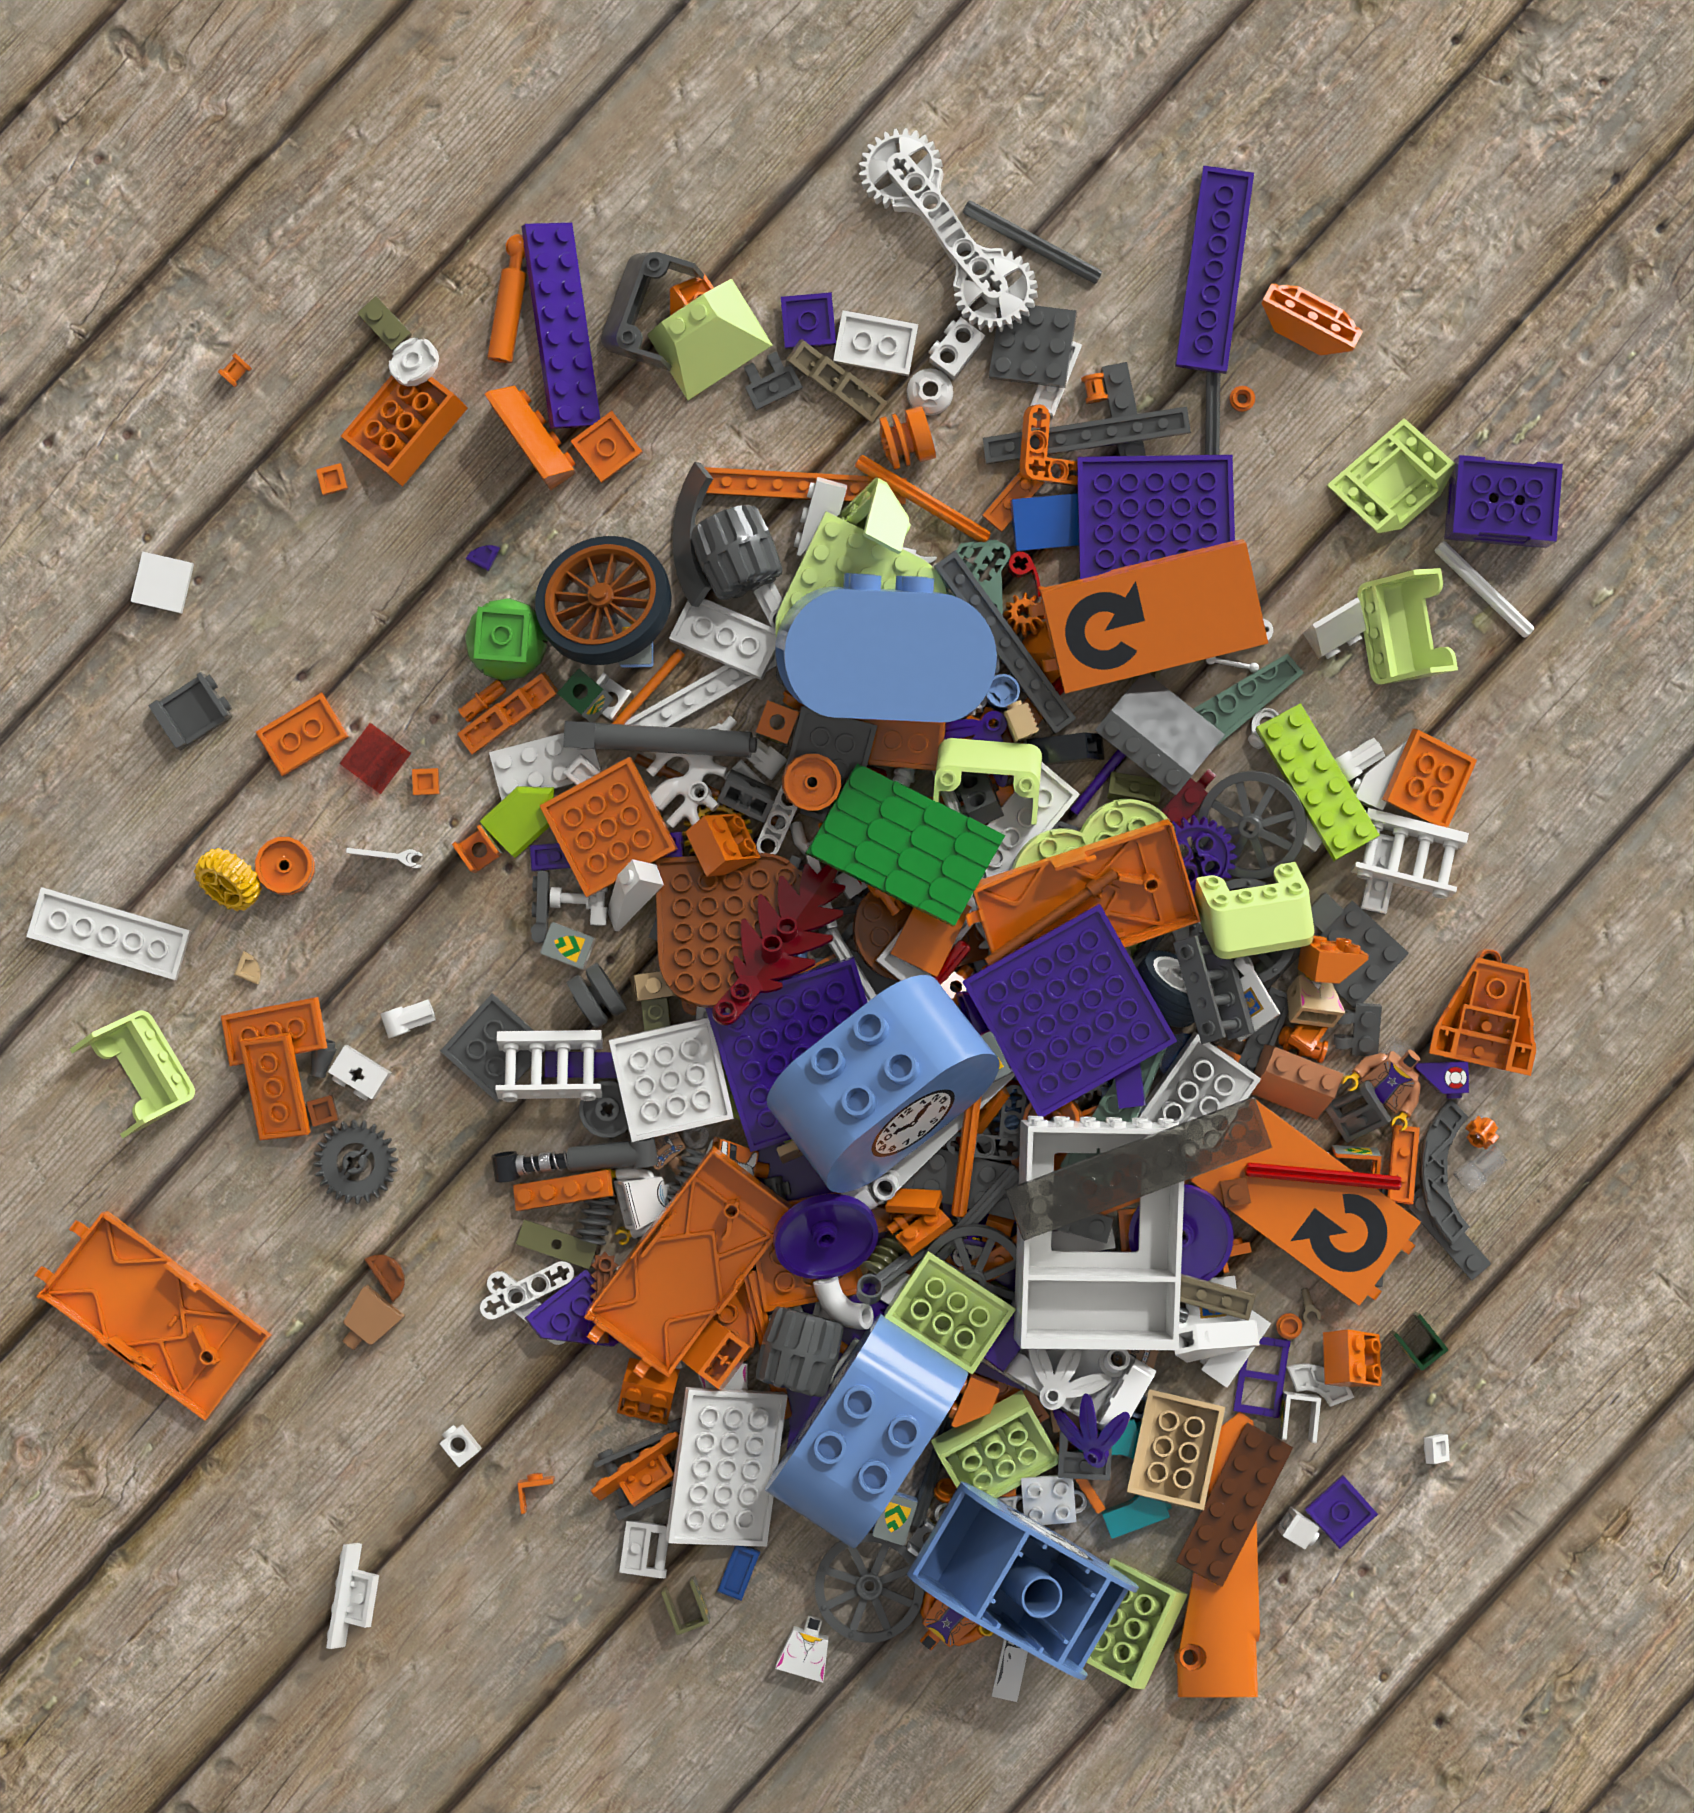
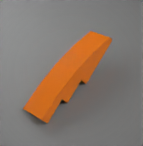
[457,672,558,754]

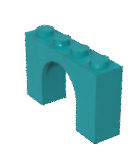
[1078,1416,1172,1539]

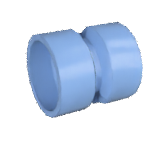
[986,674,1020,711]

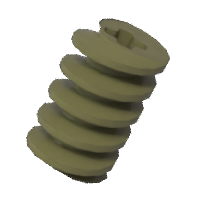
[860,1231,907,1275]

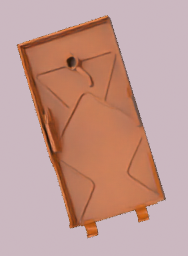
[584,1146,793,1378]

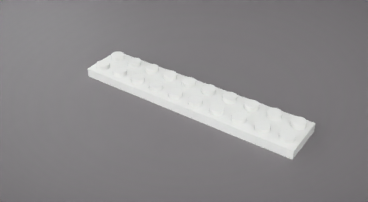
[875,762,1080,981]

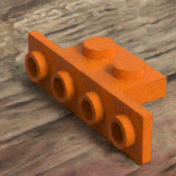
[590,1431,680,1507]

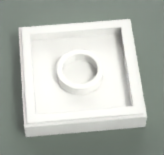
[131,551,194,614]

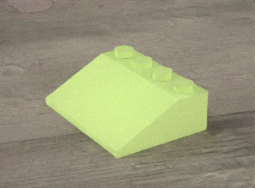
[884,1251,1016,1375]
[931,1390,1058,1499]
[1086,1558,1188,1689]

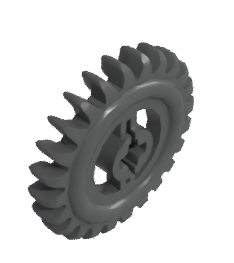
[313,1119,399,1205]

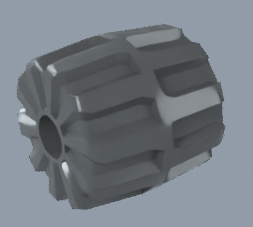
[691,505,782,600]
[756,1307,843,1397]

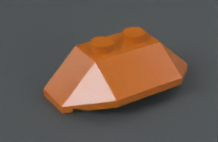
[1261,284,1362,356]

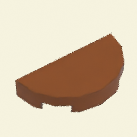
[364,1255,405,1302]

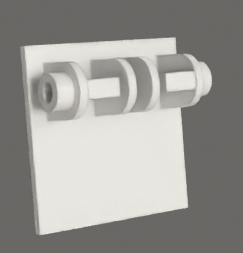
[1021,1475,1076,1525]

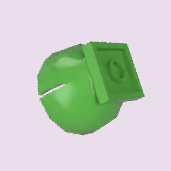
[465,598,548,681]

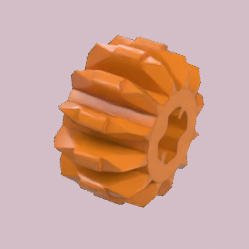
[1003,593,1045,638]

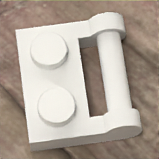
[619,1519,668,1578]

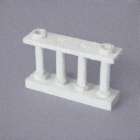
[1351,808,1469,899]
[495,1030,603,1102]

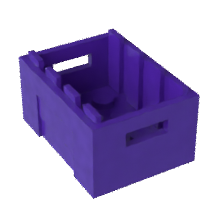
[1444,455,1563,548]

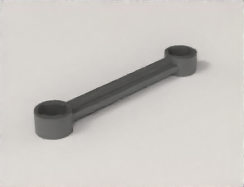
[856,1209,970,1305]

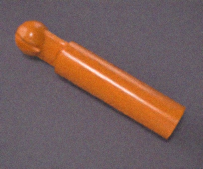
[487,234,527,363]

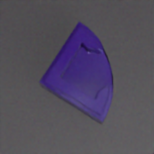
[465,545,501,571]

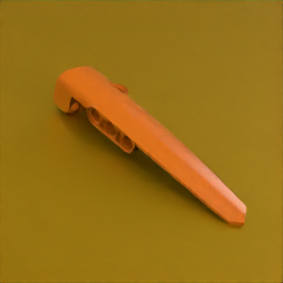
[1174,1412,1260,1697]

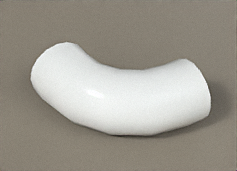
[813,1277,874,1330]

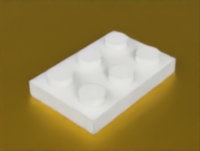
[833,310,918,376]

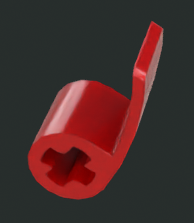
[1008,552,1041,599]

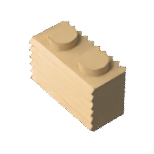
[1004,700,1039,743]

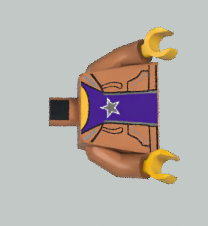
[1341,1050,1421,1132]

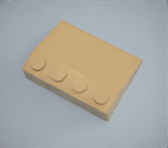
[1127,1389,1225,1511]

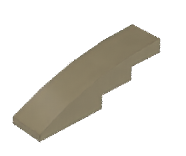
[786,339,887,423]

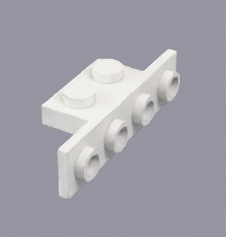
[326,1543,379,1649]

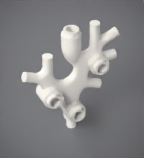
[646,716,737,828]

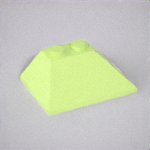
[647,279,773,400]
[1327,418,1455,533]

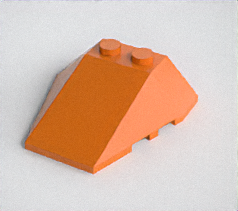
[1428,957,1536,1076]

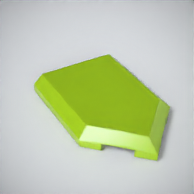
[480,786,554,858]

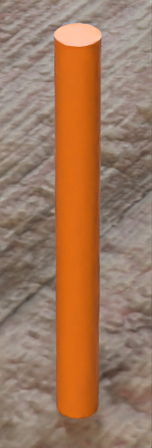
[611,649,685,725]

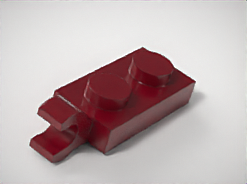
[1161,769,1216,826]

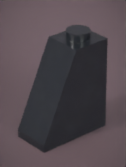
[1027,732,1105,765]

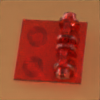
[339,723,411,794]

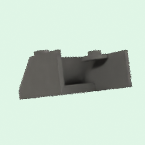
[601,252,704,371]

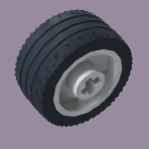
[1137,950,1195,1028]

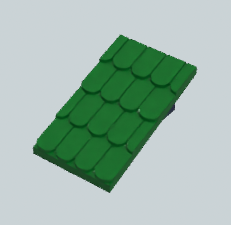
[805,764,1006,927]

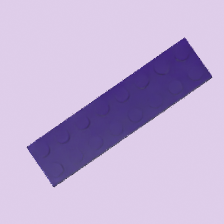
[1175,165,1254,374]
[521,222,600,429]

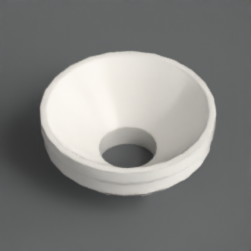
[907,368,953,416]

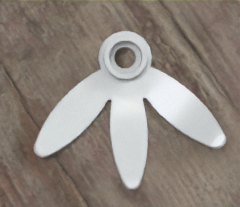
[1029,1349,1112,1410]

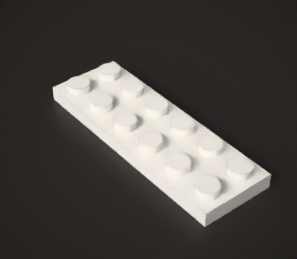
[26,887,191,980]

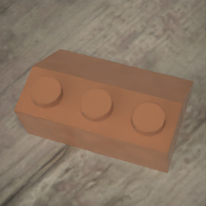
[1251,1044,1344,1120]

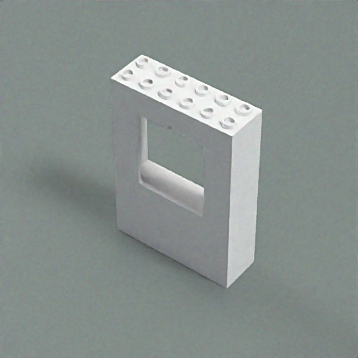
[1014,1116,1186,1350]

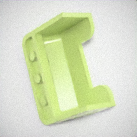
[1357,568,1458,684]
[1194,862,1314,959]

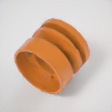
[879,406,936,470]

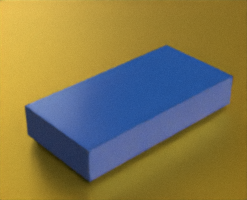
[717,1546,760,1601]

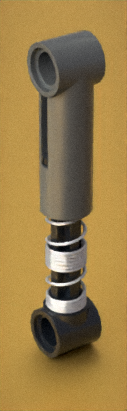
[491,1137,658,1183]

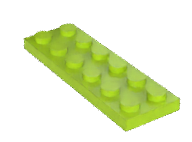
[1255,703,1380,861]

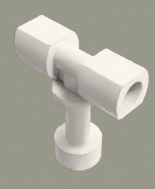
[550,887,608,926]

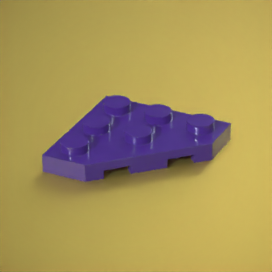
[524,1269,619,1347]

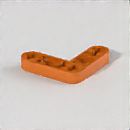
[1020,404,1078,486]

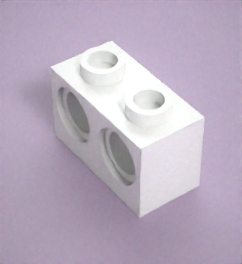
[928,317,985,381]

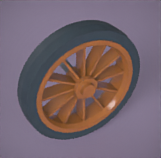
[535,536,672,665]

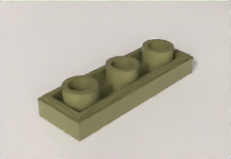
[516,1219,598,1269]

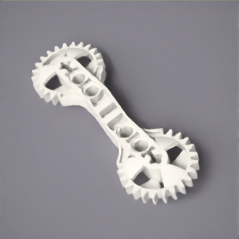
[859,128,1038,332]

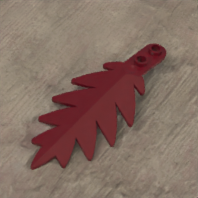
[712,864,846,1025]

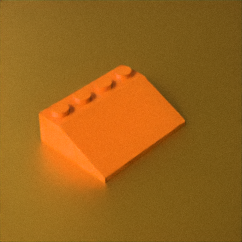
[341,375,468,487]
[485,385,576,491]

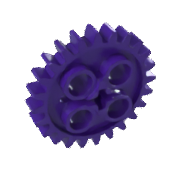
[1172,815,1237,896]

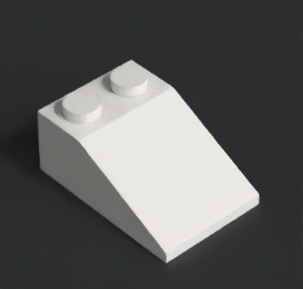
[1303,597,1366,659]

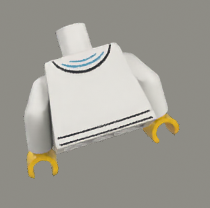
[600,1166,676,1245]

